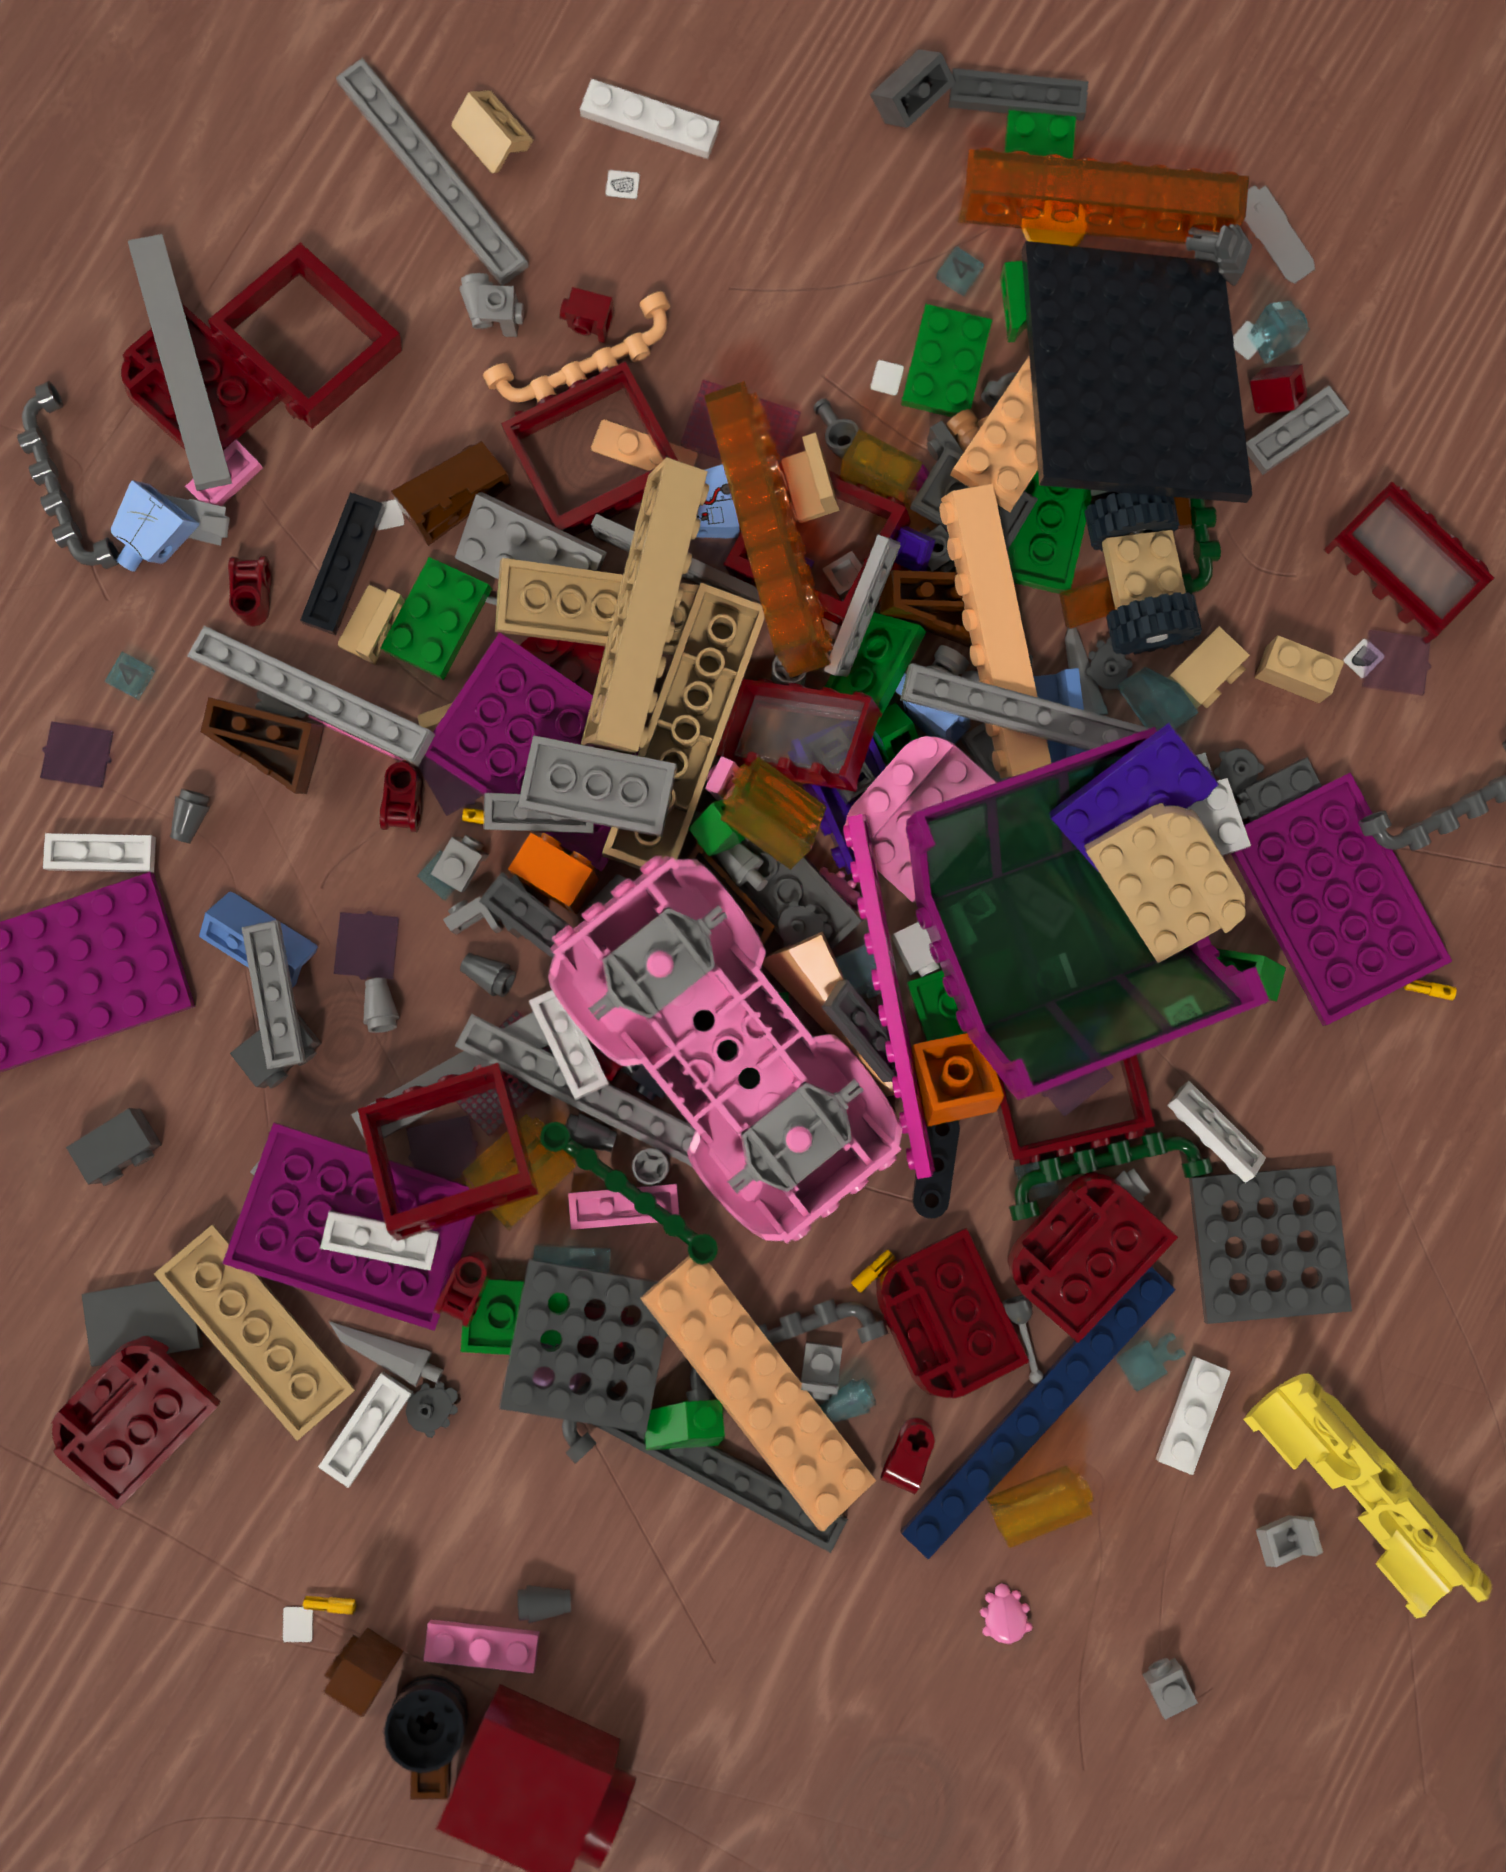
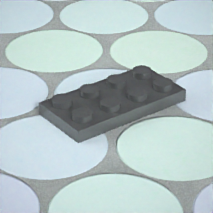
[717,821,864,950]

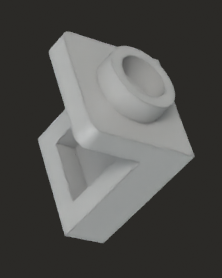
[477,285,524,337]
[431,835,489,892]
[443,896,503,935]
[1256,1515,1323,1567]

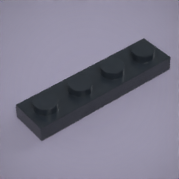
[300,492,385,635]

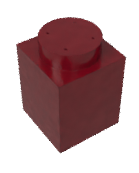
[436,1684,637,1872]

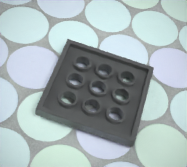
[1189,1165,1352,1324]
[499,1258,666,1433]

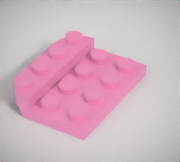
[844,736,1011,902]

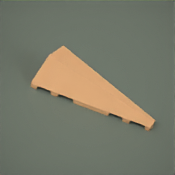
[762,931,895,1097]

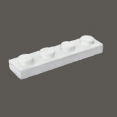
[580,79,719,159]

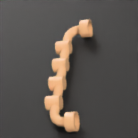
[483,291,670,403]

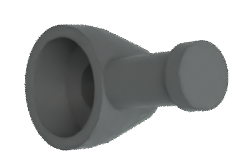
[813,398,860,459]

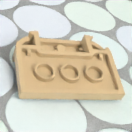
[1084,803,1246,963]

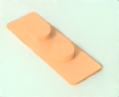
[591,419,698,471]

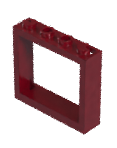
[208,242,402,429]
[501,361,678,536]
[724,456,911,626]
[989,999,1155,1165]
[358,1062,539,1241]

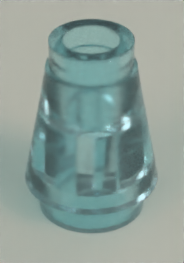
[819,1378,876,1423]

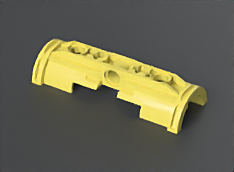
[1243,1373,1492,1619]

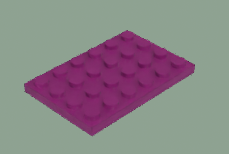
[424,632,640,872]
[1231,772,1453,1026]
[0,872,195,1073]
[222,1122,475,1331]

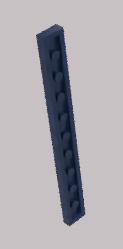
[901,1267,1176,1560]

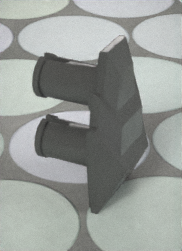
[1186,224,1252,286]

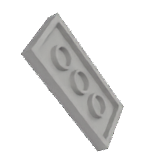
[455,492,607,579]
[518,735,677,837]

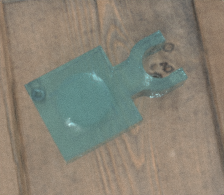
[1115,1332,1186,1392]

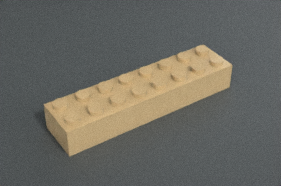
[581,458,709,755]
[602,583,769,870]

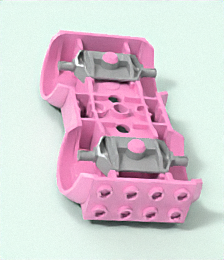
[548,855,902,1244]

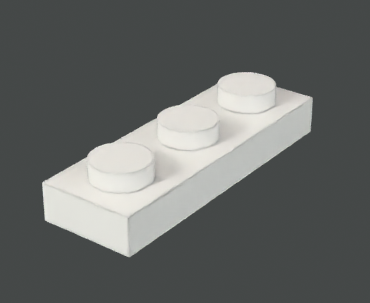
[43,833,156,872]
[529,990,608,1101]
[1167,1081,1266,1183]
[320,1210,439,1270]
[1156,1356,1231,1475]
[318,1372,413,1488]

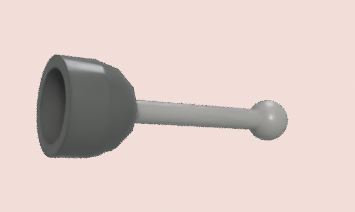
[1002,1295,1044,1384]

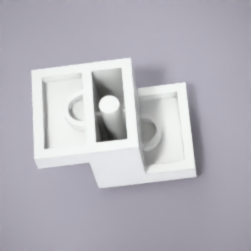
[1187,753,1251,856]

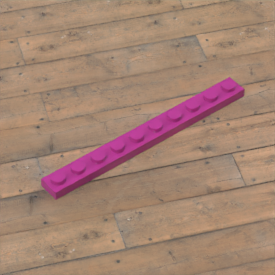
[843,814,935,1179]

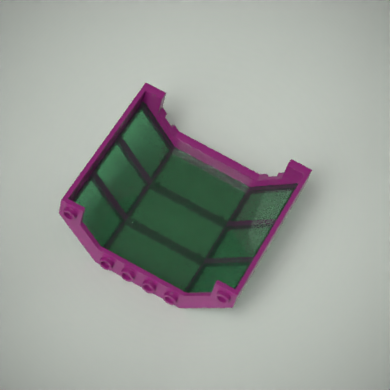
[906,727,1270,1100]

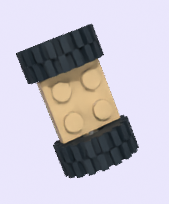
[1084,492,1202,655]

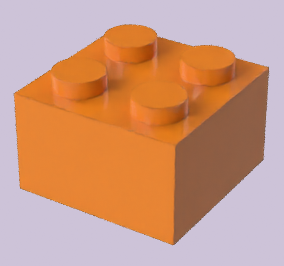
[508,833,599,915]
[912,1033,1004,1127]

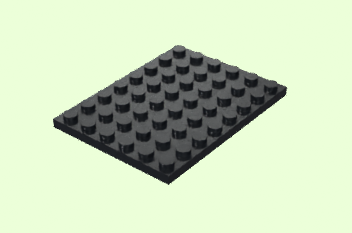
[1021,241,1253,503]

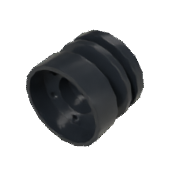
[384,1674,469,1773]

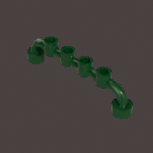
[1182,498,1221,595]
[540,1122,718,1264]
[1009,1131,1213,1221]

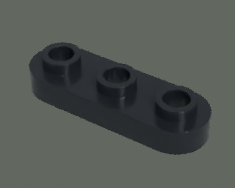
[912,1120,960,1219]

